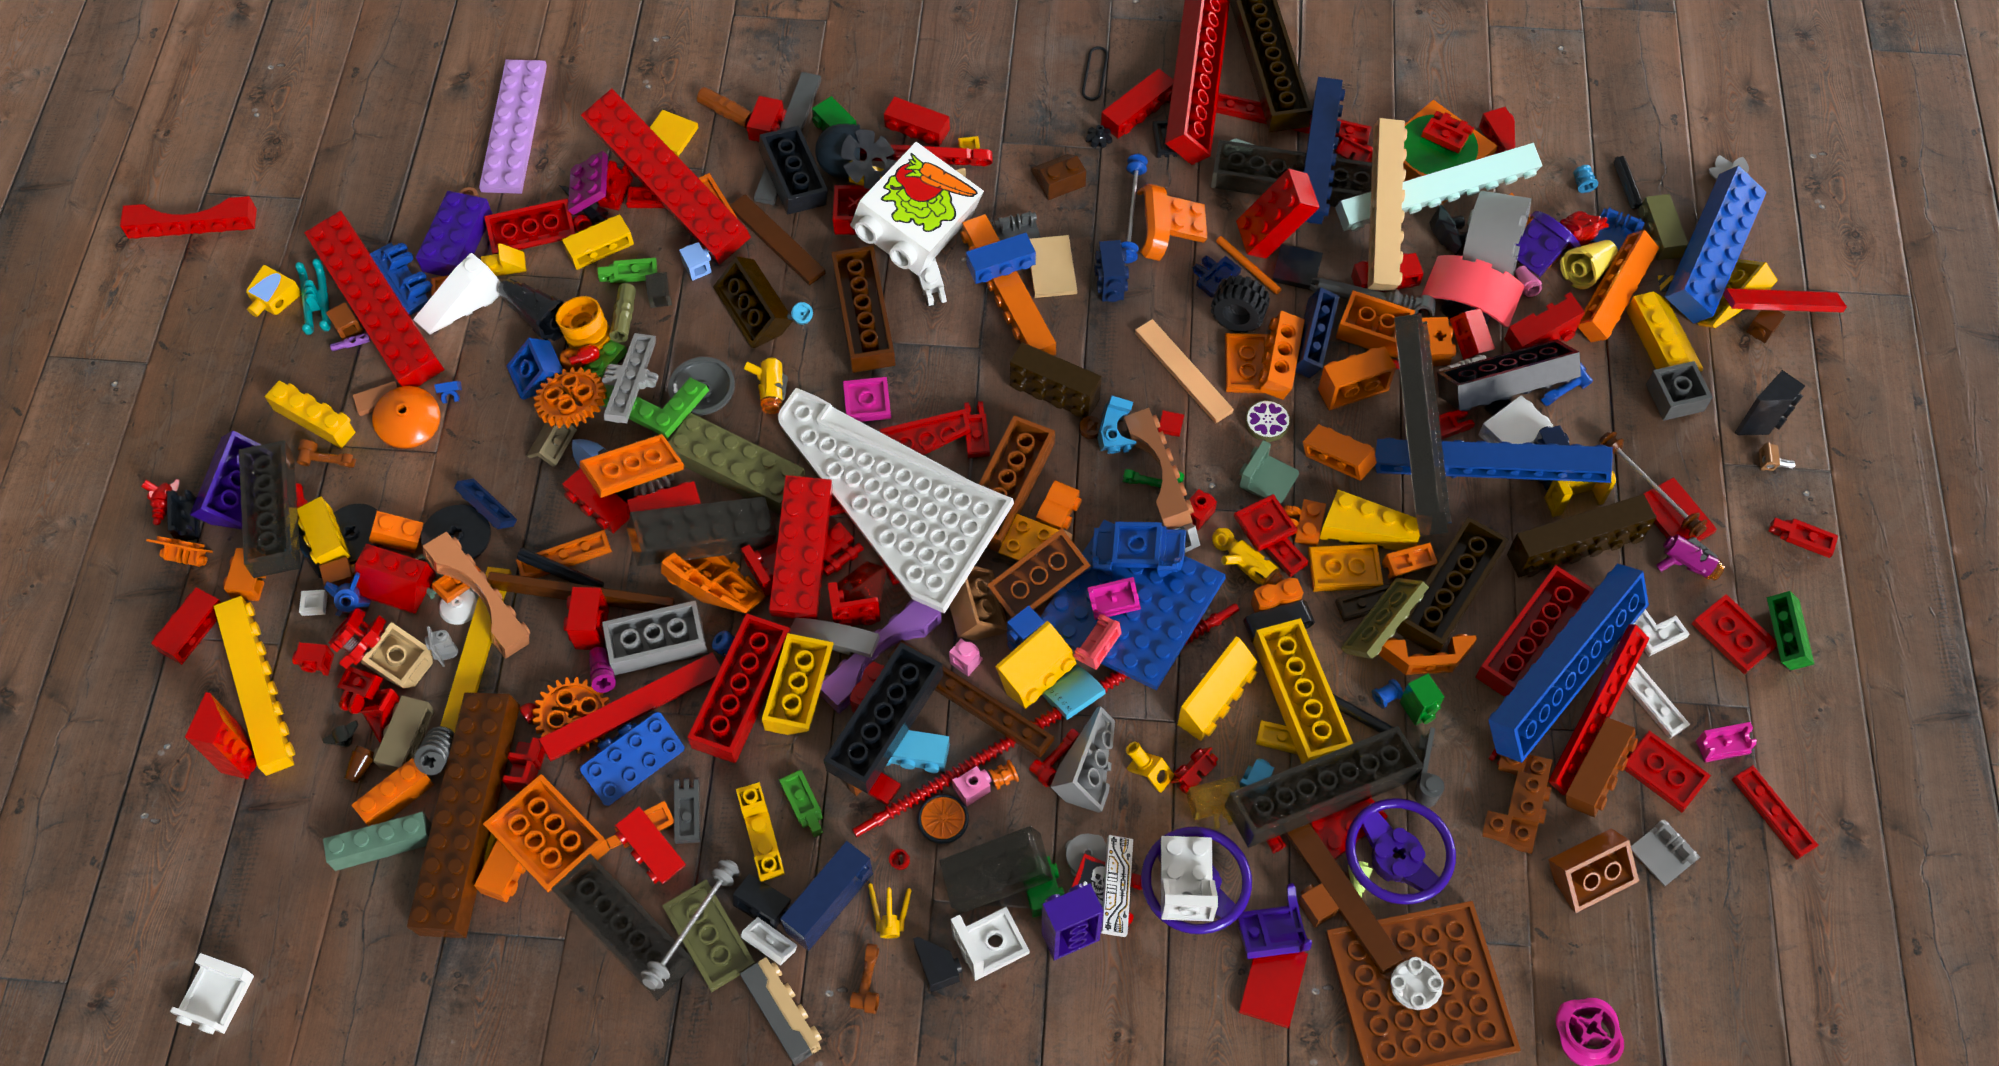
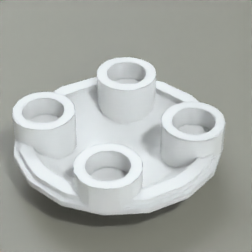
[1390,957,1444,1010]

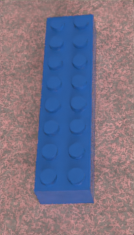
[1665,165,1766,324]

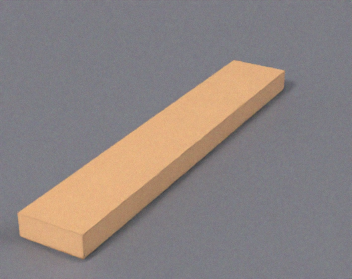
[1135,319,1233,424]

